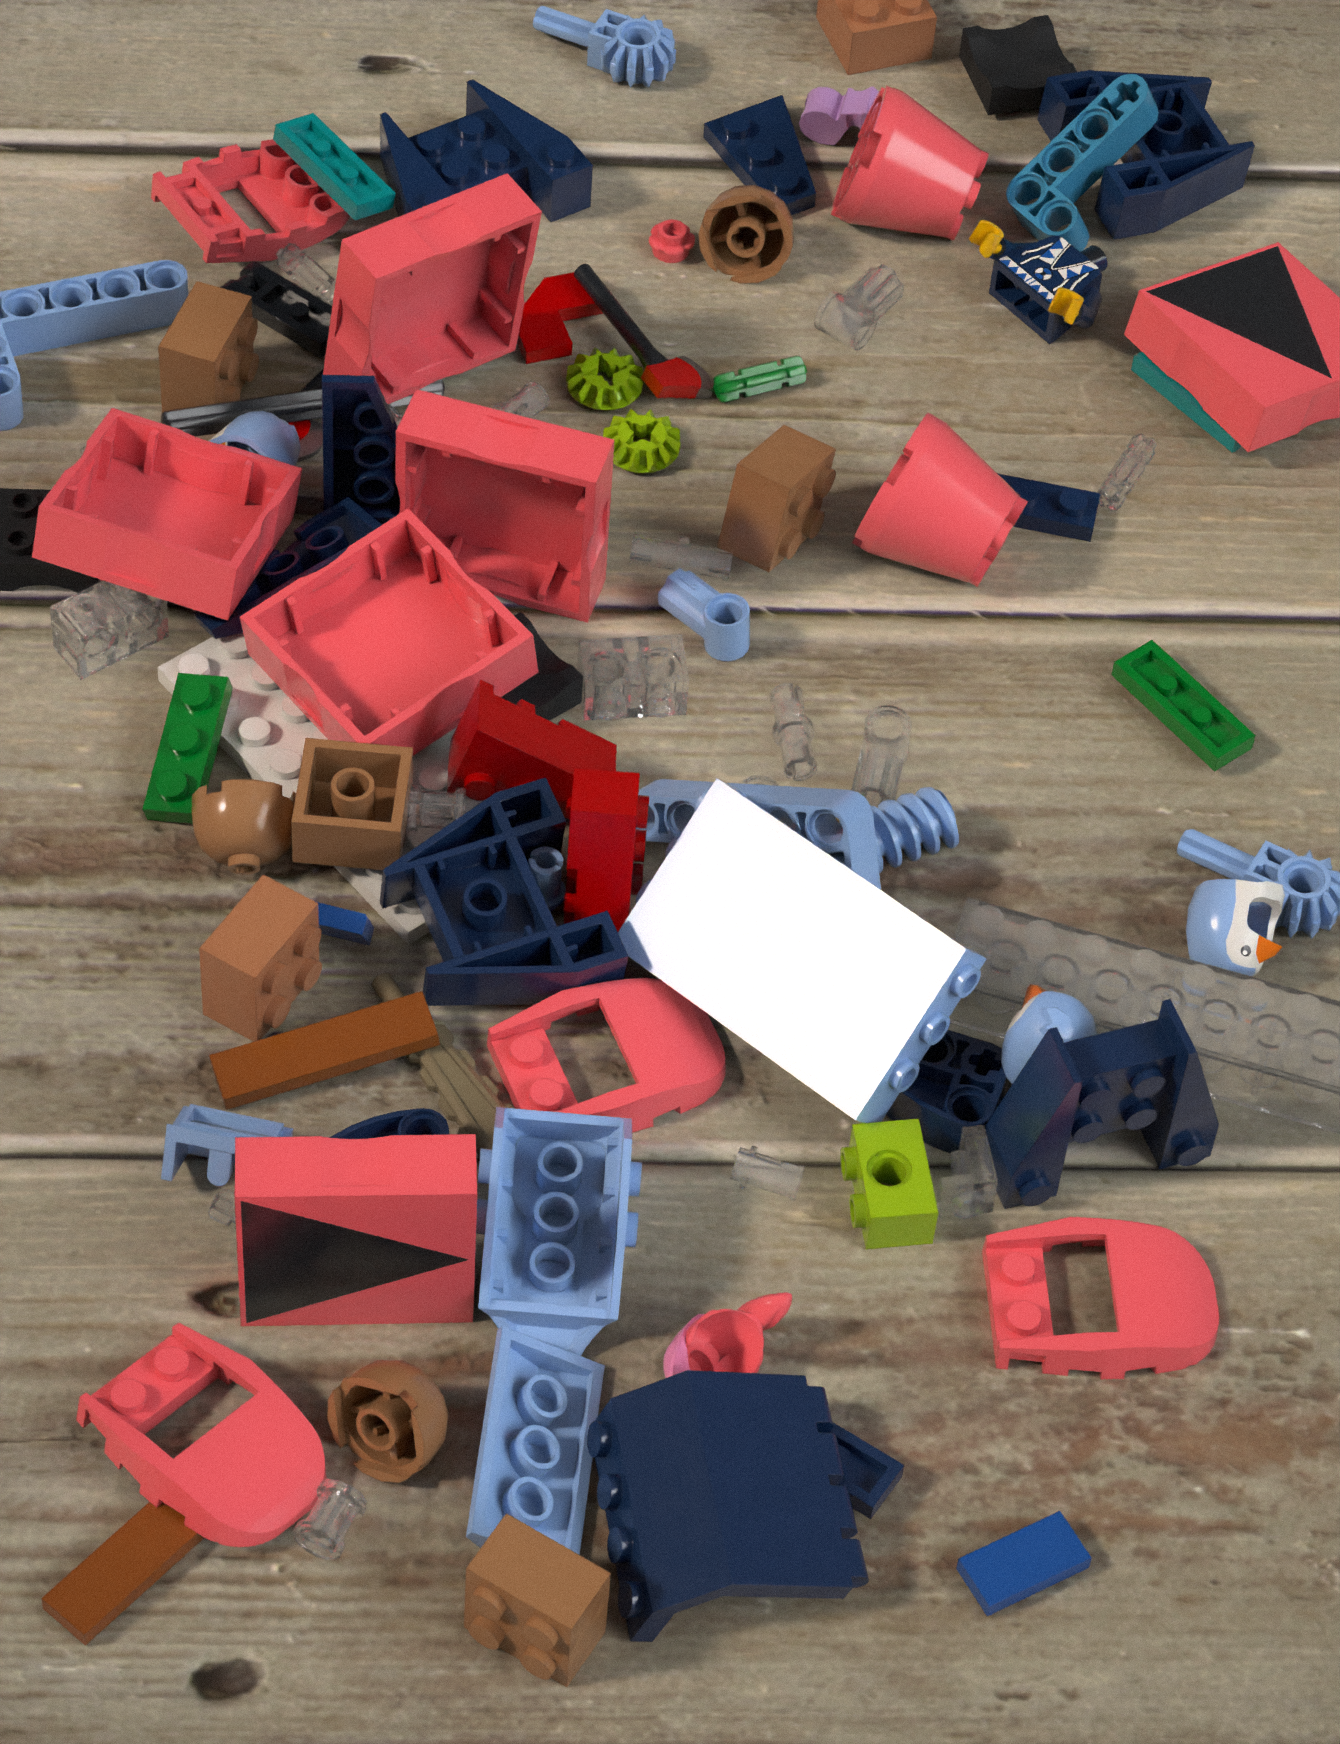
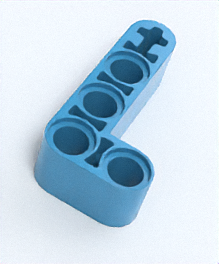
[1006,74,1159,252]

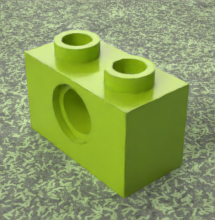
[840,1119,939,1250]

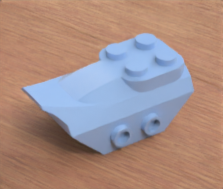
[476,1107,642,1356]

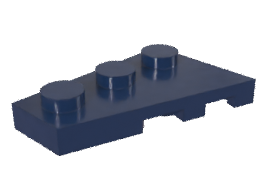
[703,95,816,215]

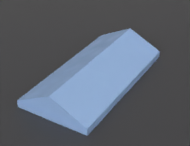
[466,1326,605,1555]

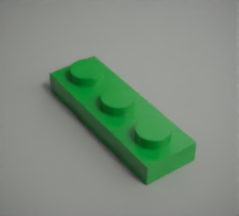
[1111,640,1256,772]
[142,673,233,824]

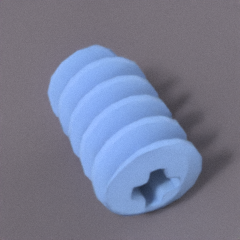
[839,787,959,873]

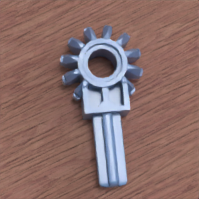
[533,6,676,88]
[1177,829,1340,939]

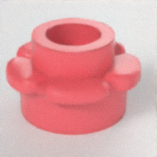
[649,219,695,263]

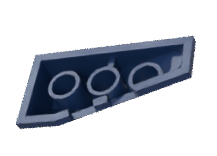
[322,375,400,525]
[193,497,382,639]

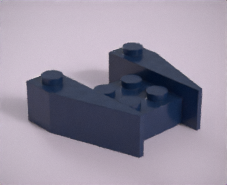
[1037,70,1255,240]
[380,79,593,222]
[380,778,629,1006]
[980,999,1219,1209]

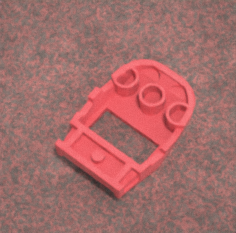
[151,139,350,263]
[487,978,726,1133]
[982,1217,1219,1379]
[76,1323,327,1547]

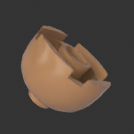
[699,185,794,284]
[192,779,296,875]
[327,1360,449,1483]

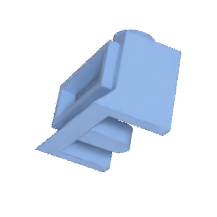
[161,1104,293,1186]

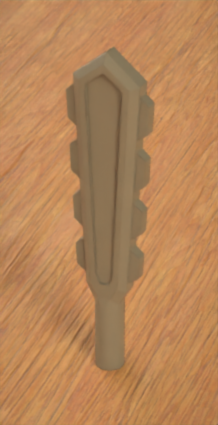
[372,973,514,1157]

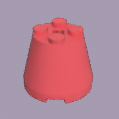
[831,86,989,241]
[852,412,1028,587]

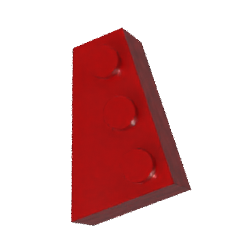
[447,679,617,819]
[564,768,649,932]

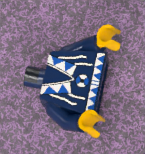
[968,220,1108,344]

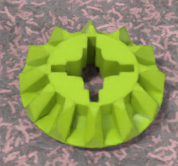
[566,347,644,410]
[603,409,681,473]

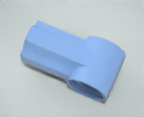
[658,568,750,661]

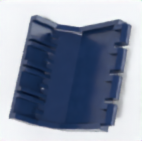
[587,1370,869,1642]

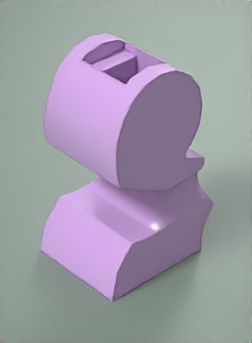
[799,86,879,145]

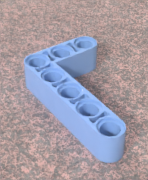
[0,260,188,431]
[636,779,881,890]

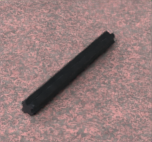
[160,379,445,437]

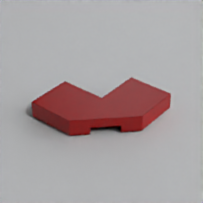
[517,272,603,364]

